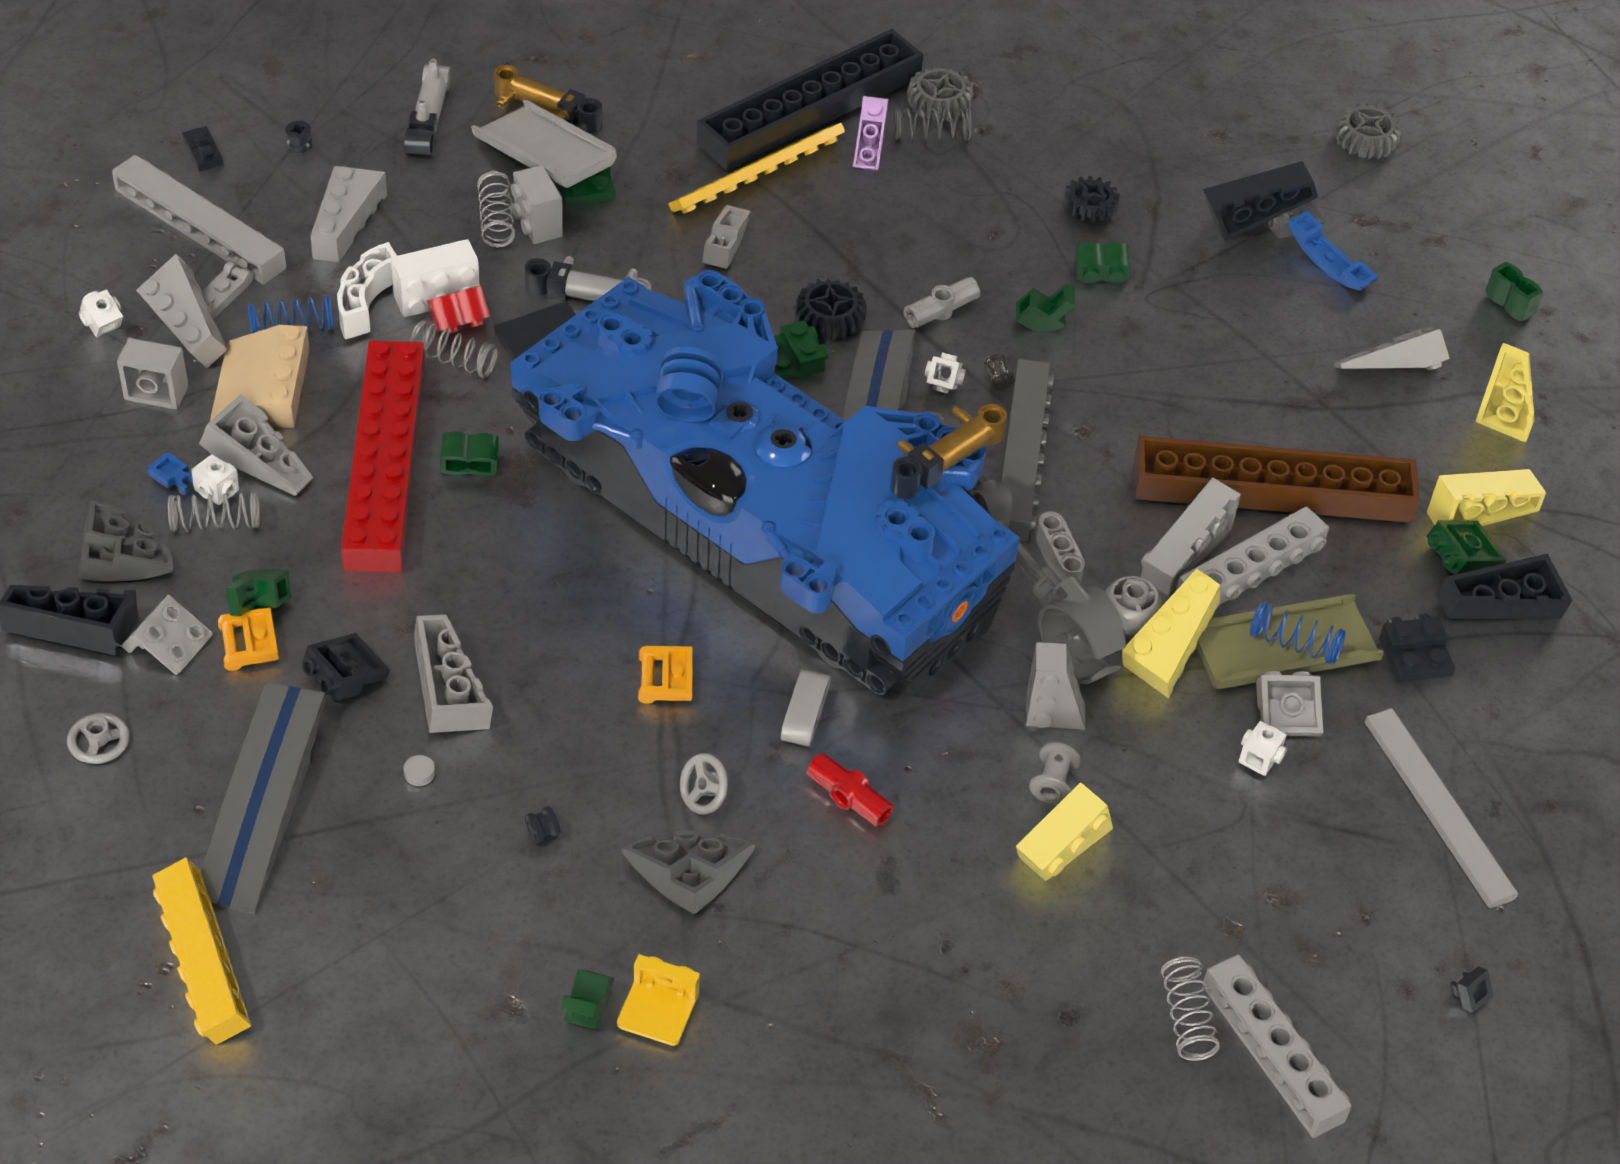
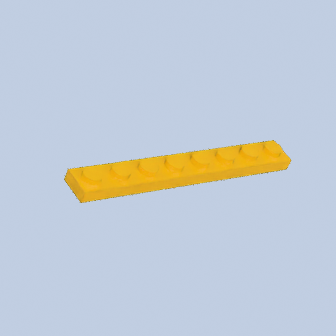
[668,123,845,214]

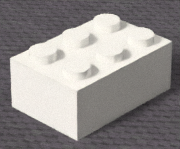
[391,239,480,317]

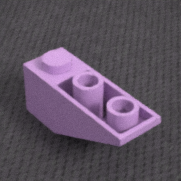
[853,96,888,171]

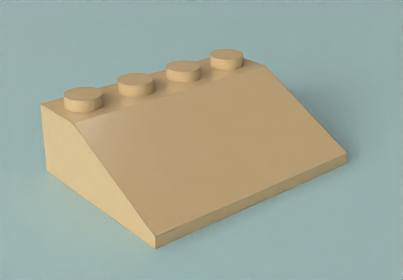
[210,325,310,428]

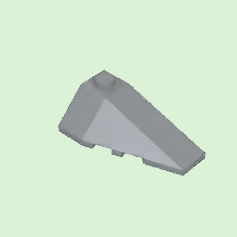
[199,394,314,496]

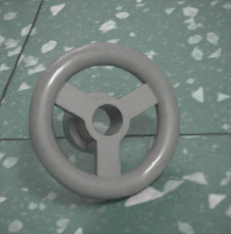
[67,713,130,764]
[680,753,728,815]

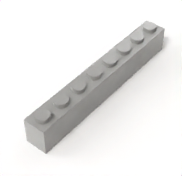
[112,155,286,285]

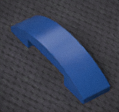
[1288,210,1378,291]

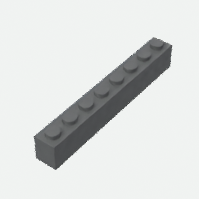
[1001,359,1054,542]

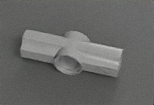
[904,277,980,328]

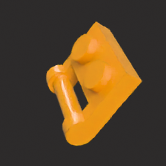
[217,607,279,671]
[638,646,692,704]

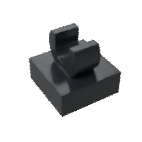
[1450,966,1494,1013]

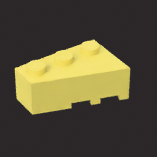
[1016,782,1113,881]

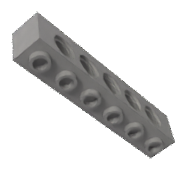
[1176,506,1329,609]
[1202,954,1352,1138]

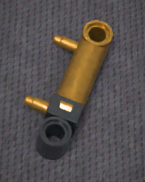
[494,65,602,134]
[890,404,1007,499]

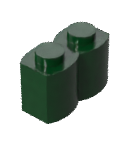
[1075,242,1131,283]
[1485,262,1543,322]
[440,431,499,476]

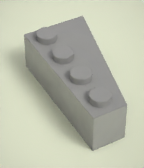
[310,166,387,262]
[136,254,227,368]
[1141,477,1241,596]
[414,615,493,733]

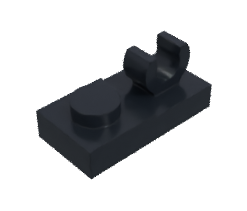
[182,126,224,172]

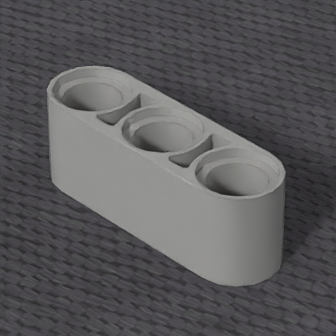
[1036,511,1085,584]
[780,669,831,747]

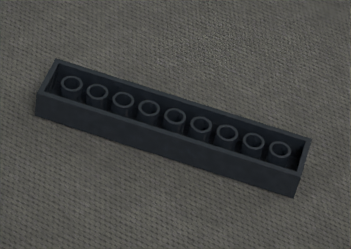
[697,28,923,171]

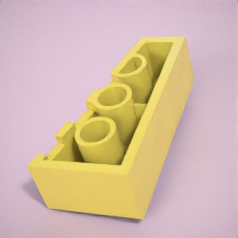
[1427,469,1546,526]
[1122,569,1220,699]

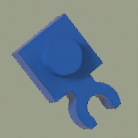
[147,452,193,496]

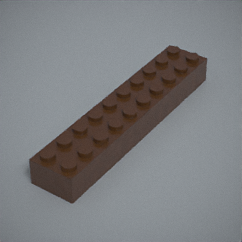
[1134,436,1420,523]

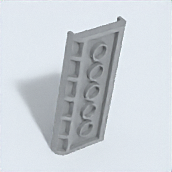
[471,100,617,188]

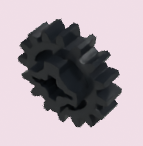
[1063,176,1120,222]

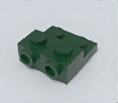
[559,167,616,206]
[774,320,828,381]
[1426,520,1507,575]

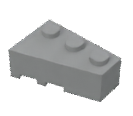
[1026,642,1085,730]

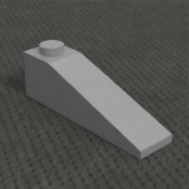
[1334,327,1450,370]

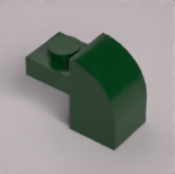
[1016,283,1075,332]
[226,569,292,616]
[561,969,614,1029]

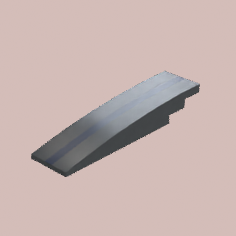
[842,329,915,421]
[201,682,326,914]

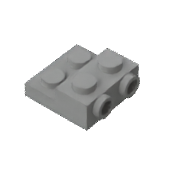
[1256,671,1323,736]

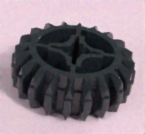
[795,278,867,341]

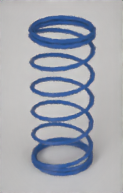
[248,295,334,333]
[1250,601,1346,665]

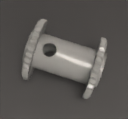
[1029,742,1081,804]

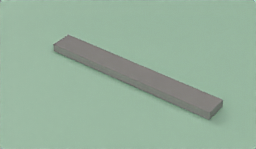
[1365,708,1518,909]

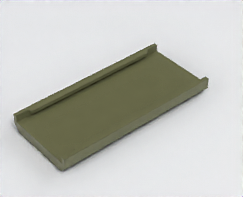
[1196,593,1384,689]

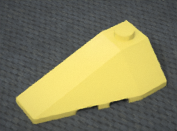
[1475,343,1535,443]

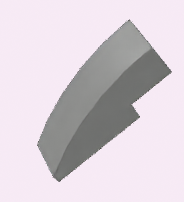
[702,205,751,268]

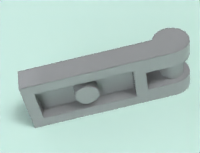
[202,261,254,320]

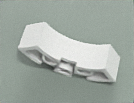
[337,242,397,340]

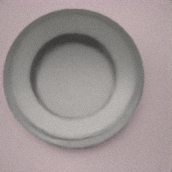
[404,755,435,786]

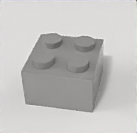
[511,165,563,244]
[117,338,189,410]

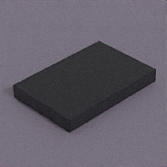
[494,301,576,360]

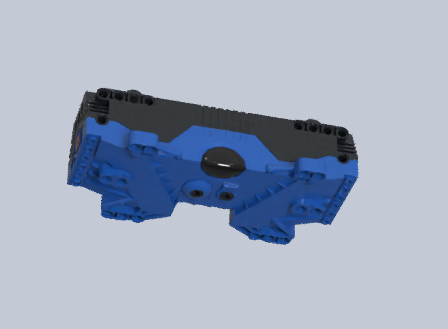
[511,270,1020,696]

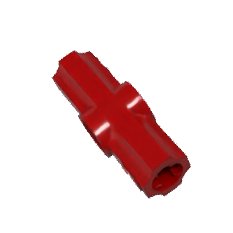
[807,753,894,826]

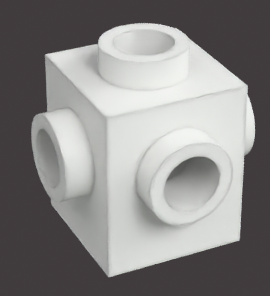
[79,289,123,338]
[925,353,966,393]
[191,454,239,505]
[1239,721,1287,776]

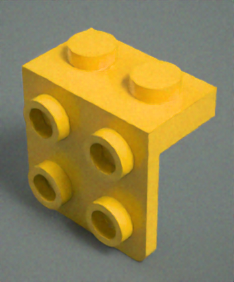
[617,954,700,1046]

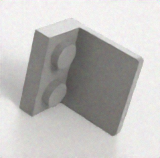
[121,594,213,675]

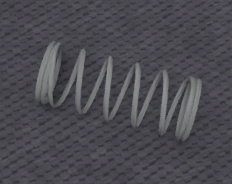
[477,171,515,247]
[410,320,498,378]
[168,492,260,532]
[1161,956,1220,1061]

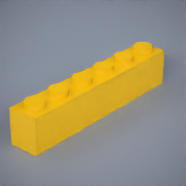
[152,857,251,1045]

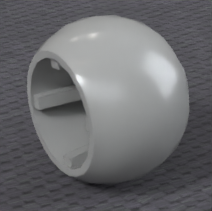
[1104,576,1163,639]

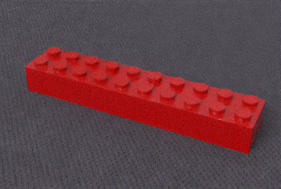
[341,340,425,573]

